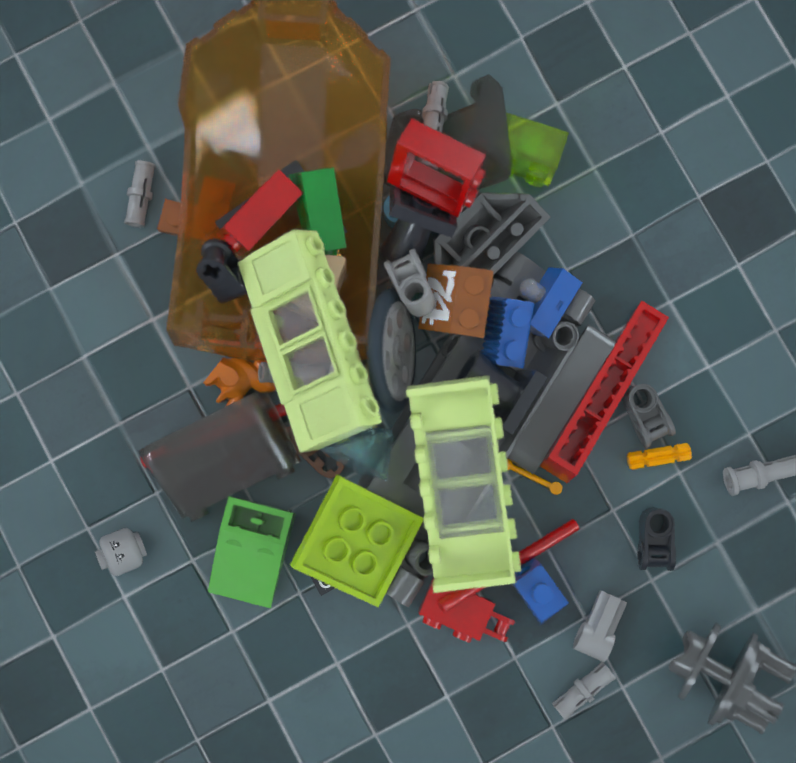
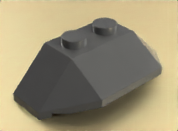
[433,192,551,275]

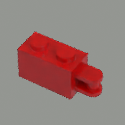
[418,576,515,643]

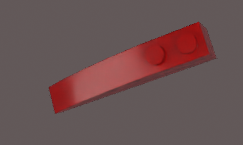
[540,301,669,483]

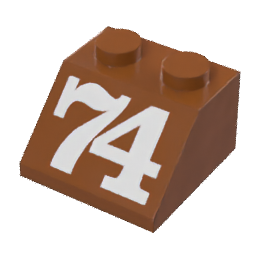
[418,263,494,338]

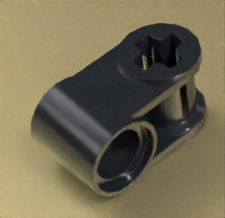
[197,239,247,304]
[637,507,676,571]

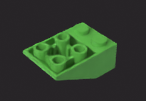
[208,496,296,609]

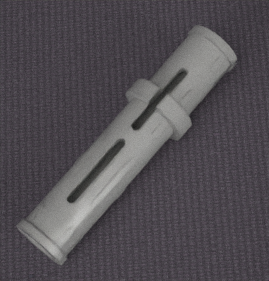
[418,81,449,171]

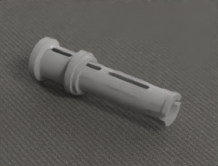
[723,455,796,496]

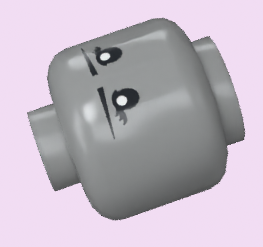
[95,528,147,576]

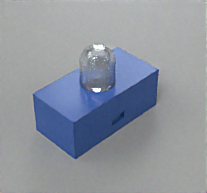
[519,267,583,338]

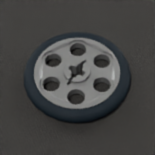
[367,288,416,414]

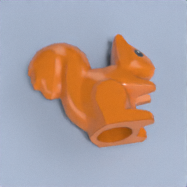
[203,357,276,418]

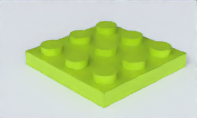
[290,475,424,608]

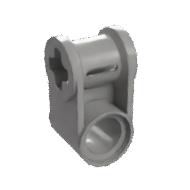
[384,249,436,317]

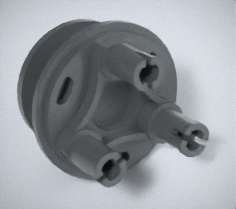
[668,623,796,735]

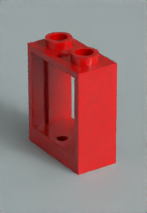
[387,119,486,217]
[216,169,303,256]

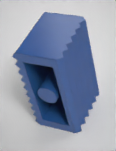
[481,297,534,368]

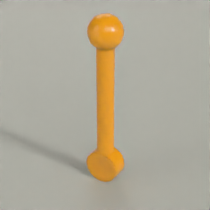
[507,458,563,495]

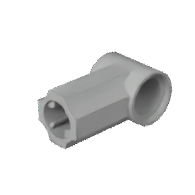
[573,590,627,662]

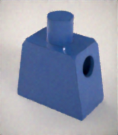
[512,558,568,625]

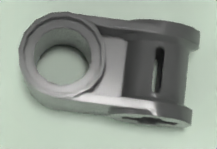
[622,384,676,448]

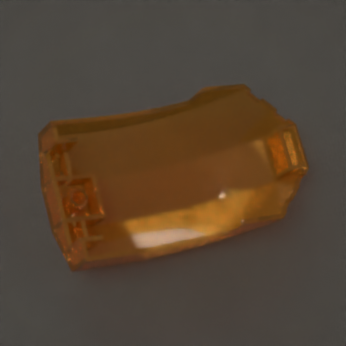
[166,0,391,364]

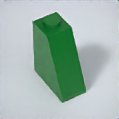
[289,167,346,256]

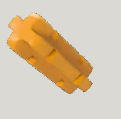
[627,443,692,470]

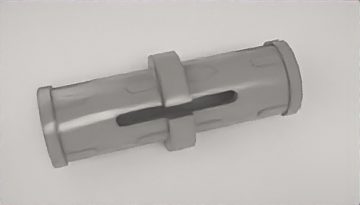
[124,160,156,228]
[552,662,616,720]

